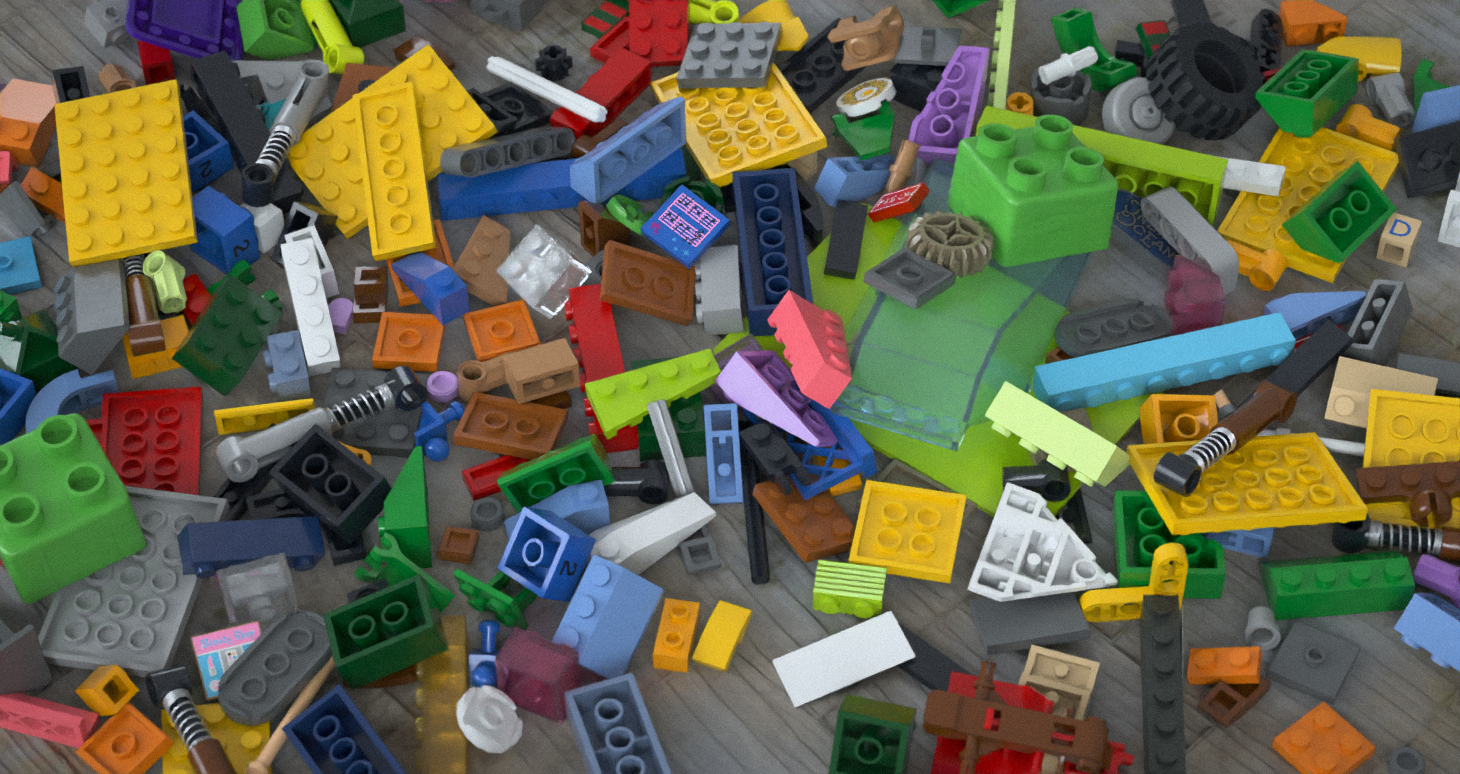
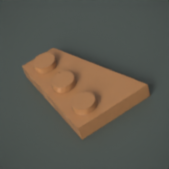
[452,215,510,306]

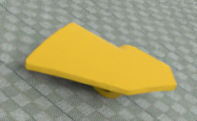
[739,0,809,52]
[1317,36,1401,82]

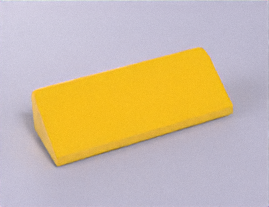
[214,398,316,435]

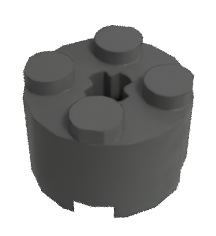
[1029,61,1091,126]

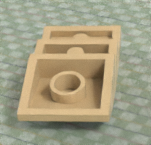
[1018,645,1100,774]

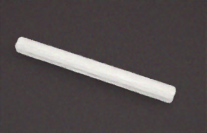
[487,56,607,123]

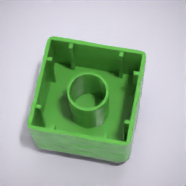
[948,115,1118,267]
[0,413,146,604]

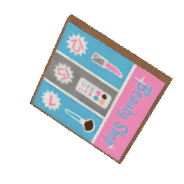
[190,620,262,702]

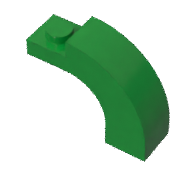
[1051,7,1137,92]

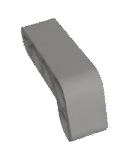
[1141,186,1239,304]

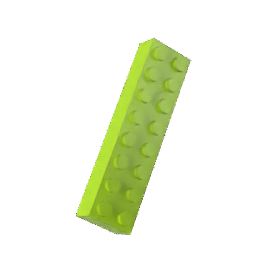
[976,105,1228,227]

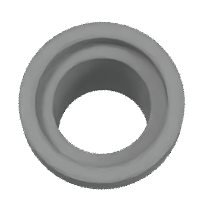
[1245,606,1280,650]

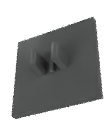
[895,26,962,66]

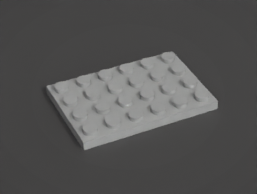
[38,486,230,678]

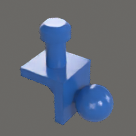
[414,401,465,462]
[468,620,508,690]

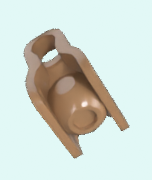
[828,5,904,71]

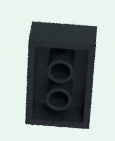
[269,424,392,544]

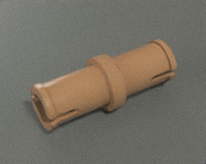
[881,139,921,196]

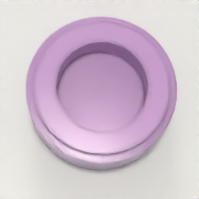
[426,371,458,403]

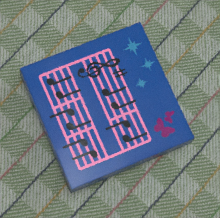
[640,184,730,269]

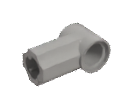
[1366,72,1415,128]

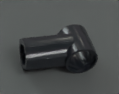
[1002,458,1071,502]
[604,460,669,505]

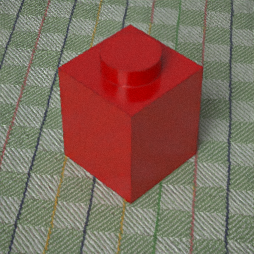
[137,41,175,85]

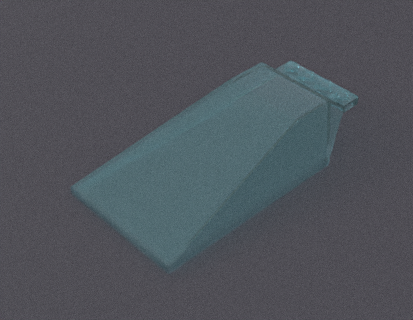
[831,158,1093,451]

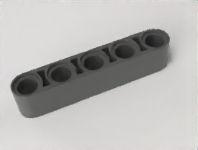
[440,126,576,177]

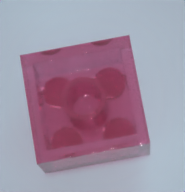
[495,627,581,725]

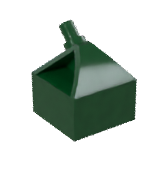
[329,0,406,48]
[0,309,80,395]
[829,694,917,774]

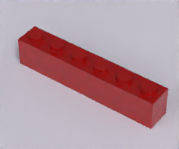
[563,284,638,454]

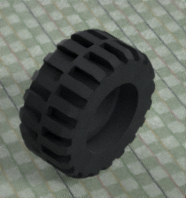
[1146,22,1266,141]

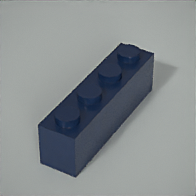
[177,516,325,578]

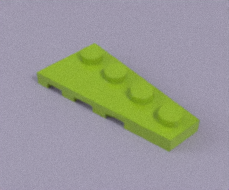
[585,348,721,440]

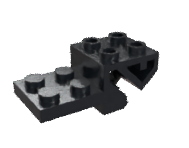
[467,82,553,139]

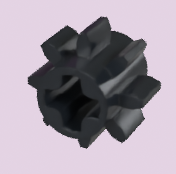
[535,45,573,82]

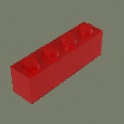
[550,48,652,142]

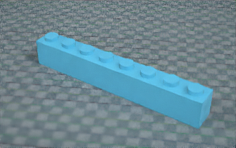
[1033,312,1296,412]

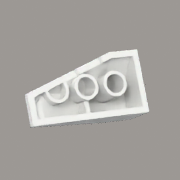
[584,492,716,575]

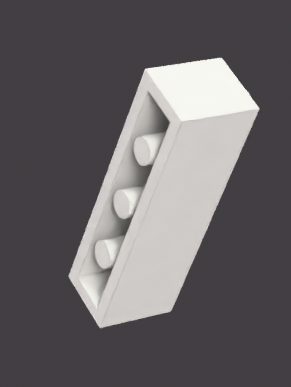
[281,238,340,377]

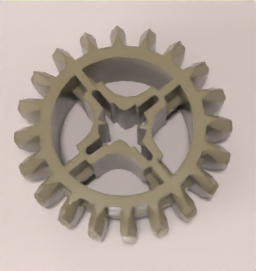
[906,211,994,278]

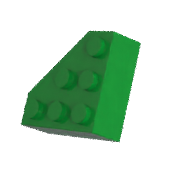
[1112,490,1226,599]

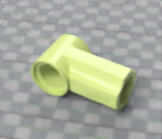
[143,250,187,314]

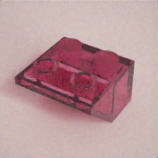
[1164,255,1226,335]

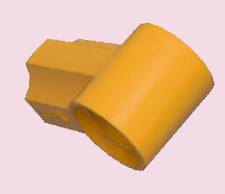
[1335,104,1402,152]
[1227,240,1288,291]

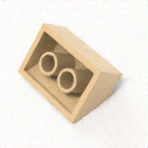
[1324,356,1438,430]

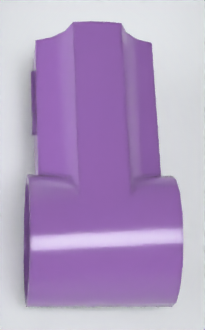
[1413,554,1460,608]

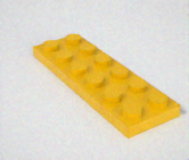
[353,81,437,261]

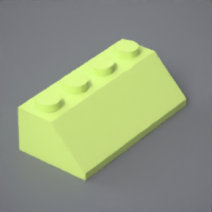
[985,381,1130,487]

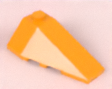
[1139,394,1218,444]

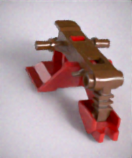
[923,661,1134,774]

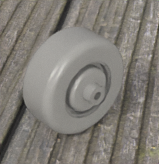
[1102,77,1176,145]

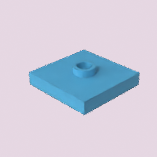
[0,236,42,295]

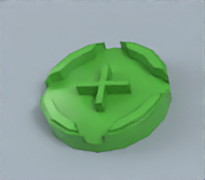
[606,195,654,237]

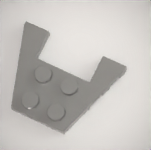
[231,60,332,128]

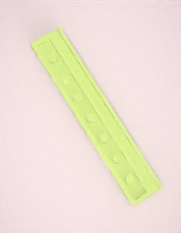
[988,0,1016,110]

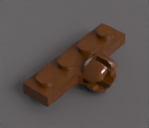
[1356,461,1460,527]

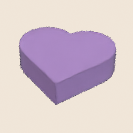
[328,298,353,334]

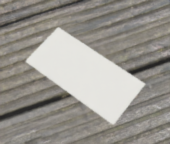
[772,611,915,707]

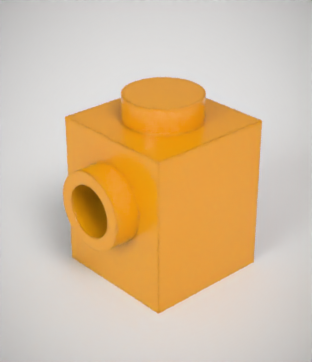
[75,664,139,716]

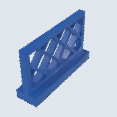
[742,383,877,500]

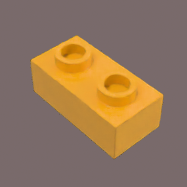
[653,598,700,673]

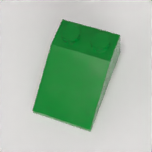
[378,446,432,569]

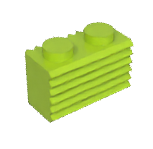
[813,559,887,619]

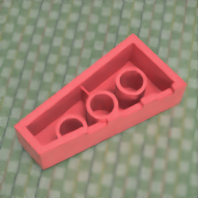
[767,290,852,409]

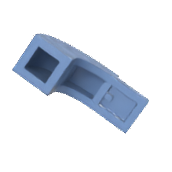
[25,369,119,433]

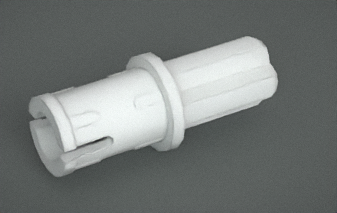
[1038,46,1098,85]

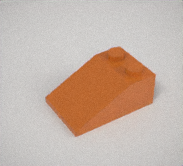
[0,78,56,168]

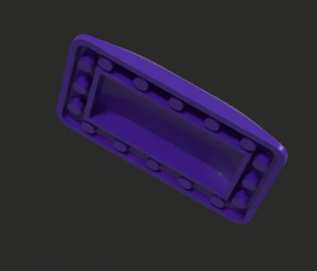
[125,0,243,61]

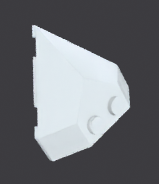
[967,482,1119,602]

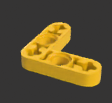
[1079,543,1188,622]

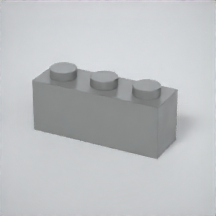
[695,245,744,336]

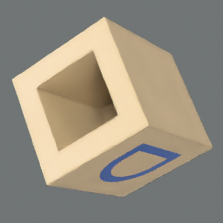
[1376,212,1422,267]

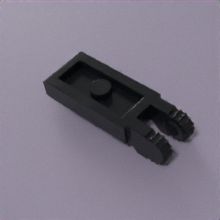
[739,420,811,496]

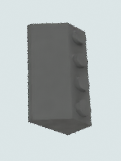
[54,259,130,375]

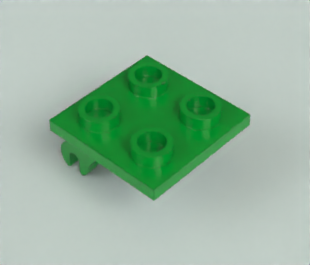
[453,568,538,630]

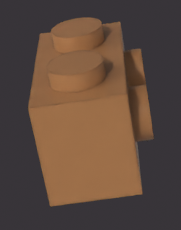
[503,338,580,404]

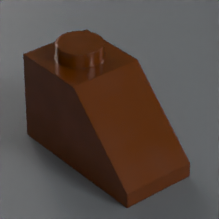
[578,200,630,257]

